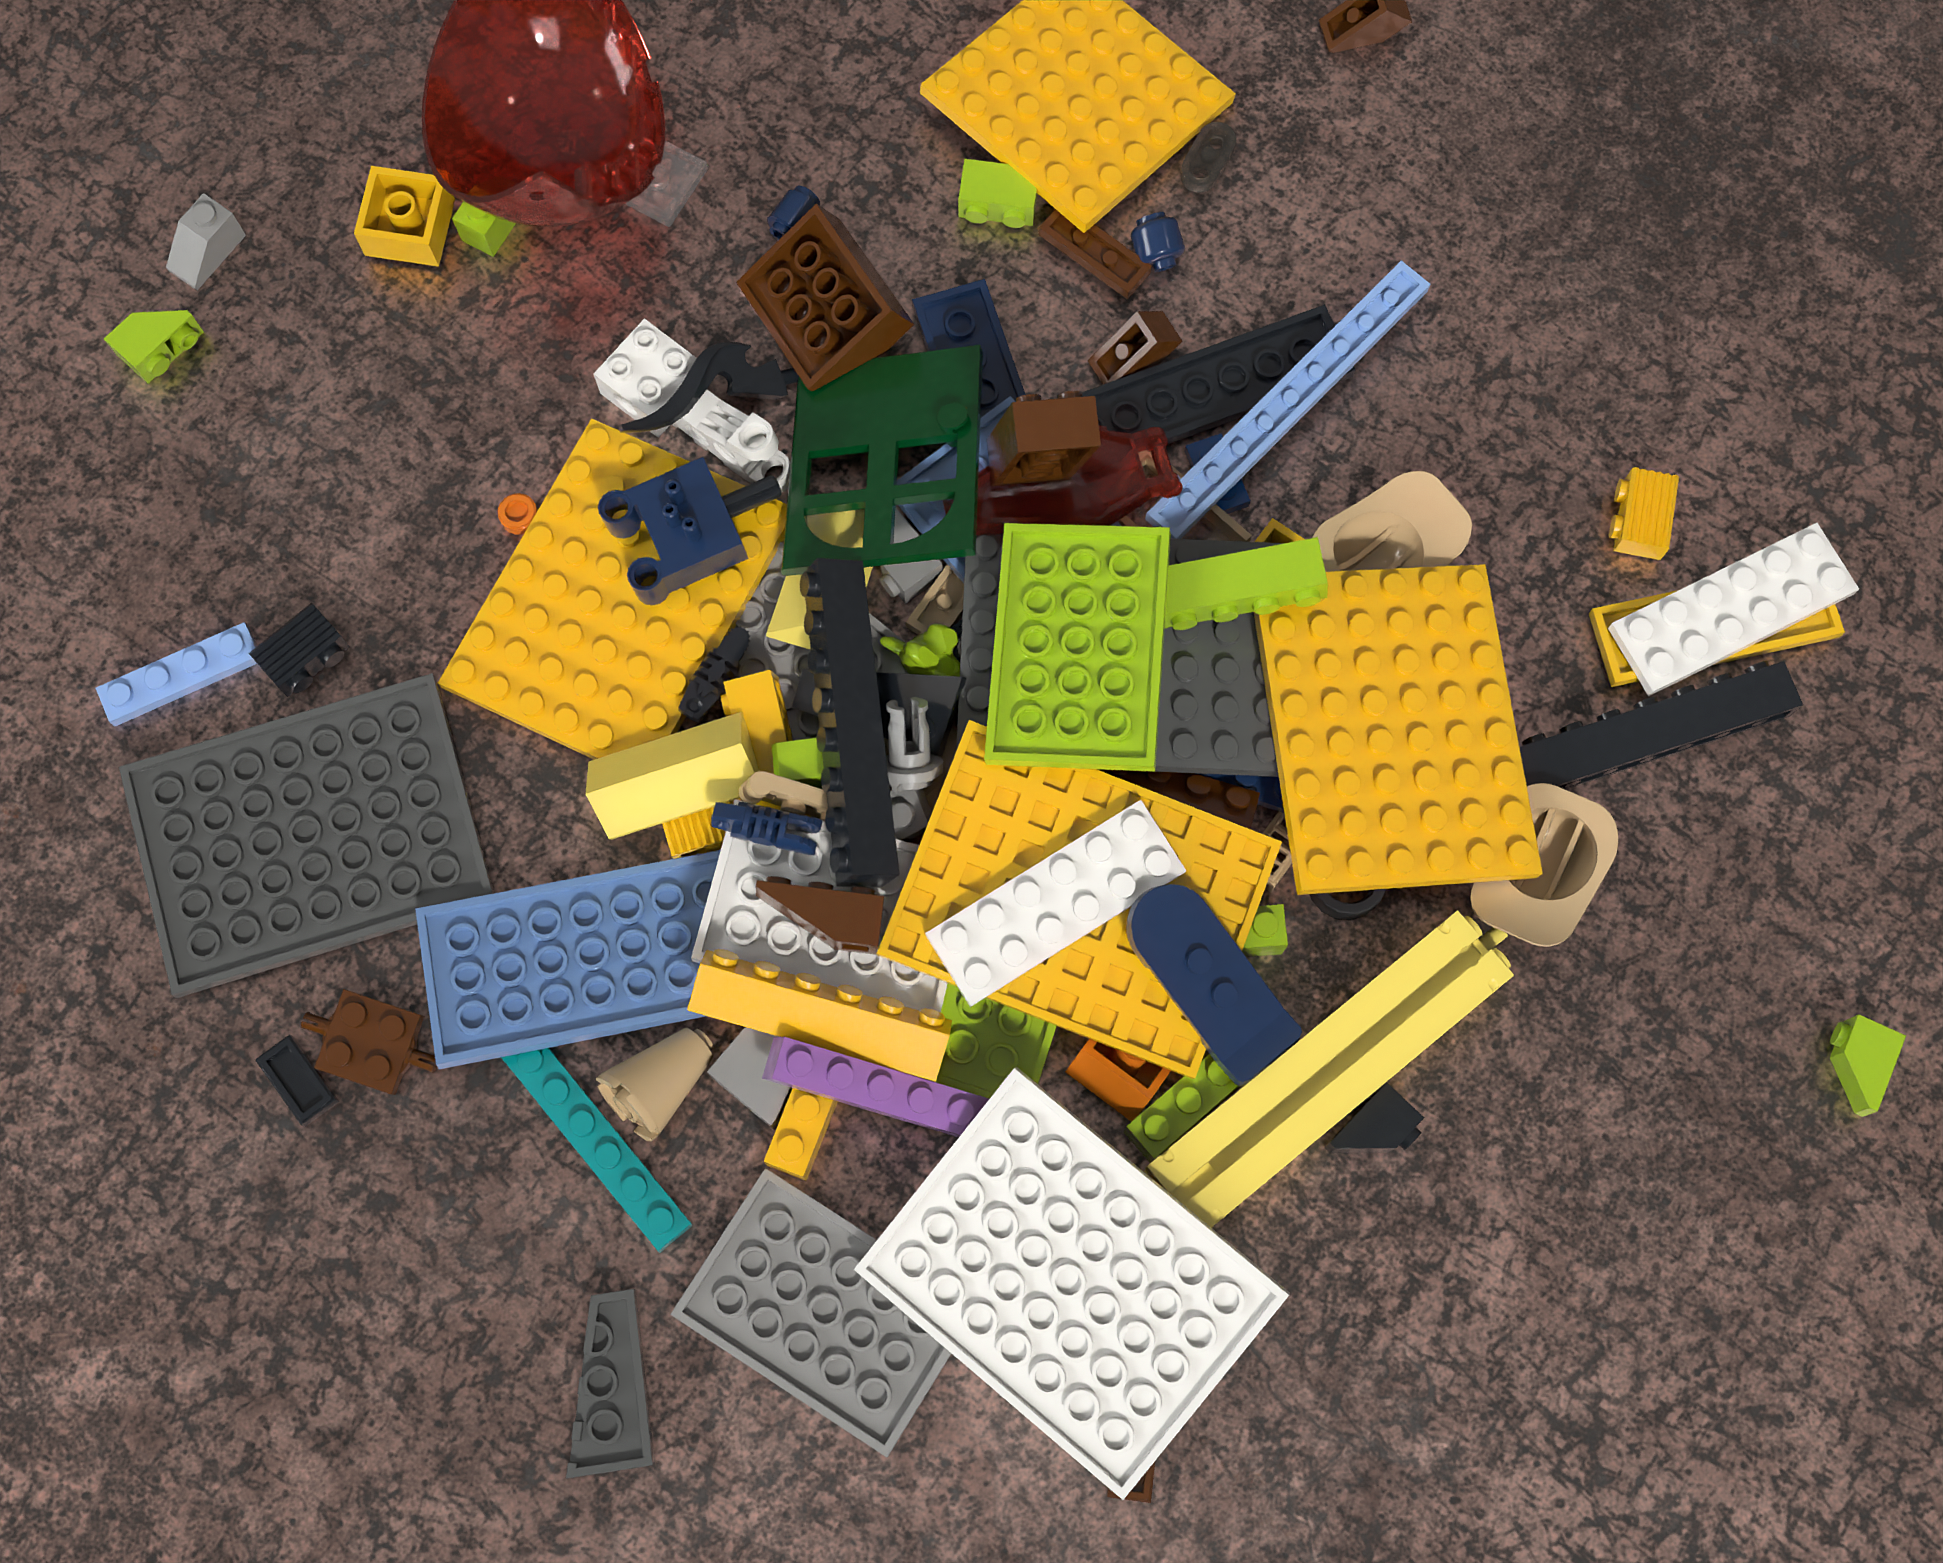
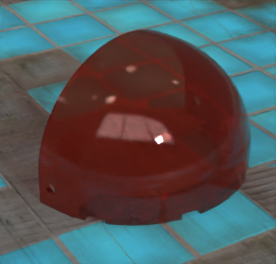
[422,0,665,227]

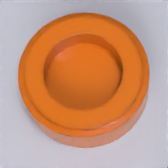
[498,493,538,535]

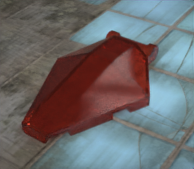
[943,426,1183,535]

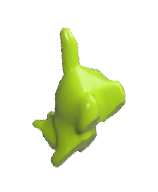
[880,623,960,677]

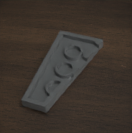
[566,1289,655,1479]

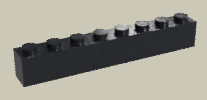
[800,558,900,887]
[1519,661,1803,790]

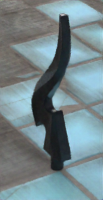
[619,342,799,433]

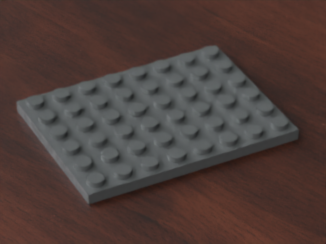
[956,530,1284,777]
[119,673,495,998]

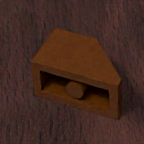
[1319,0,1412,53]
[1087,311,1183,385]

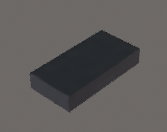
[255,1034,340,1127]

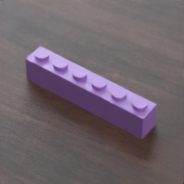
[762,1037,989,1137]

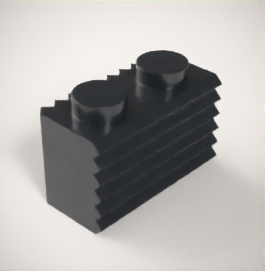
[248,602,349,697]

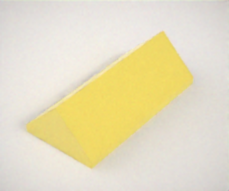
[766,509,873,650]
[586,712,759,840]

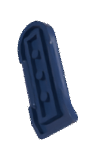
[1126,884,1302,1087]

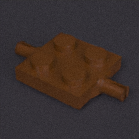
[301,989,437,1095]

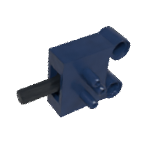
[598,457,782,605]

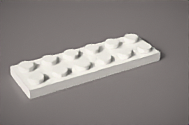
[1608,523,1859,696]
[925,800,1186,1007]

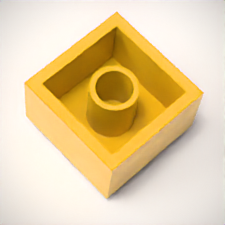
[354,166,455,267]

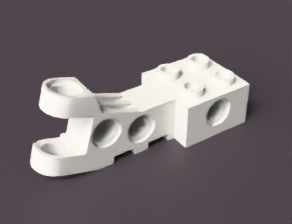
[593,318,791,492]

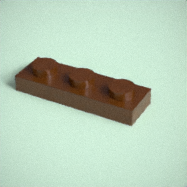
[1038,209,1152,300]

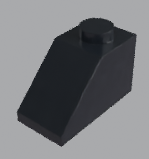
[1324,1082,1425,1153]

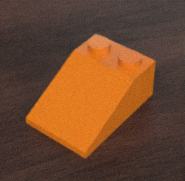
[1065,1039,1171,1122]

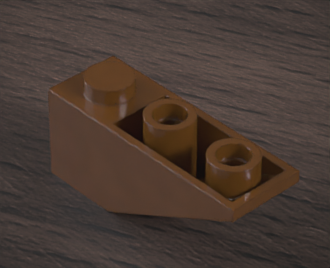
[756,876,884,955]

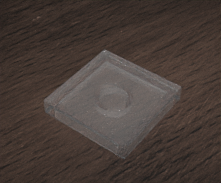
[604,129,708,227]

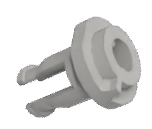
[886,697,943,793]

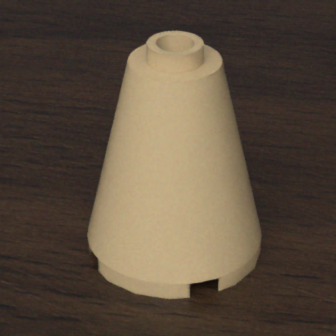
[596,1028,713,1142]

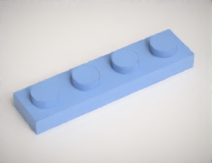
[96,622,257,726]

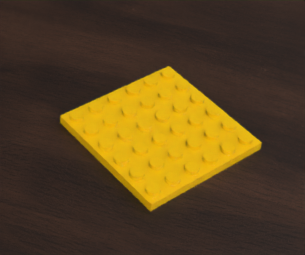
[920,0,1236,233]

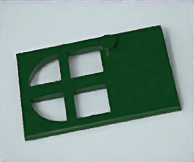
[781,345,983,576]

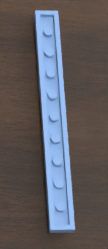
[1145,260,1431,539]

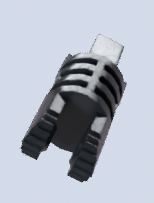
[678,626,750,723]

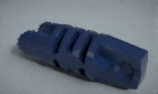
[711,802,823,856]

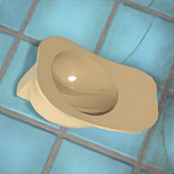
[1312,471,1472,572]
[1470,783,1618,947]

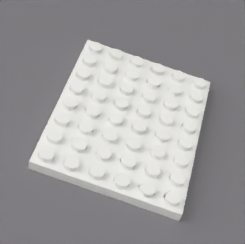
[854,1067,1290,1500]

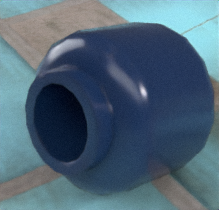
[1131,212,1185,272]

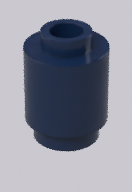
[767,185,820,240]

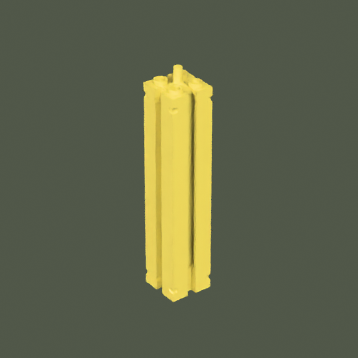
[1143,910,1514,1228]

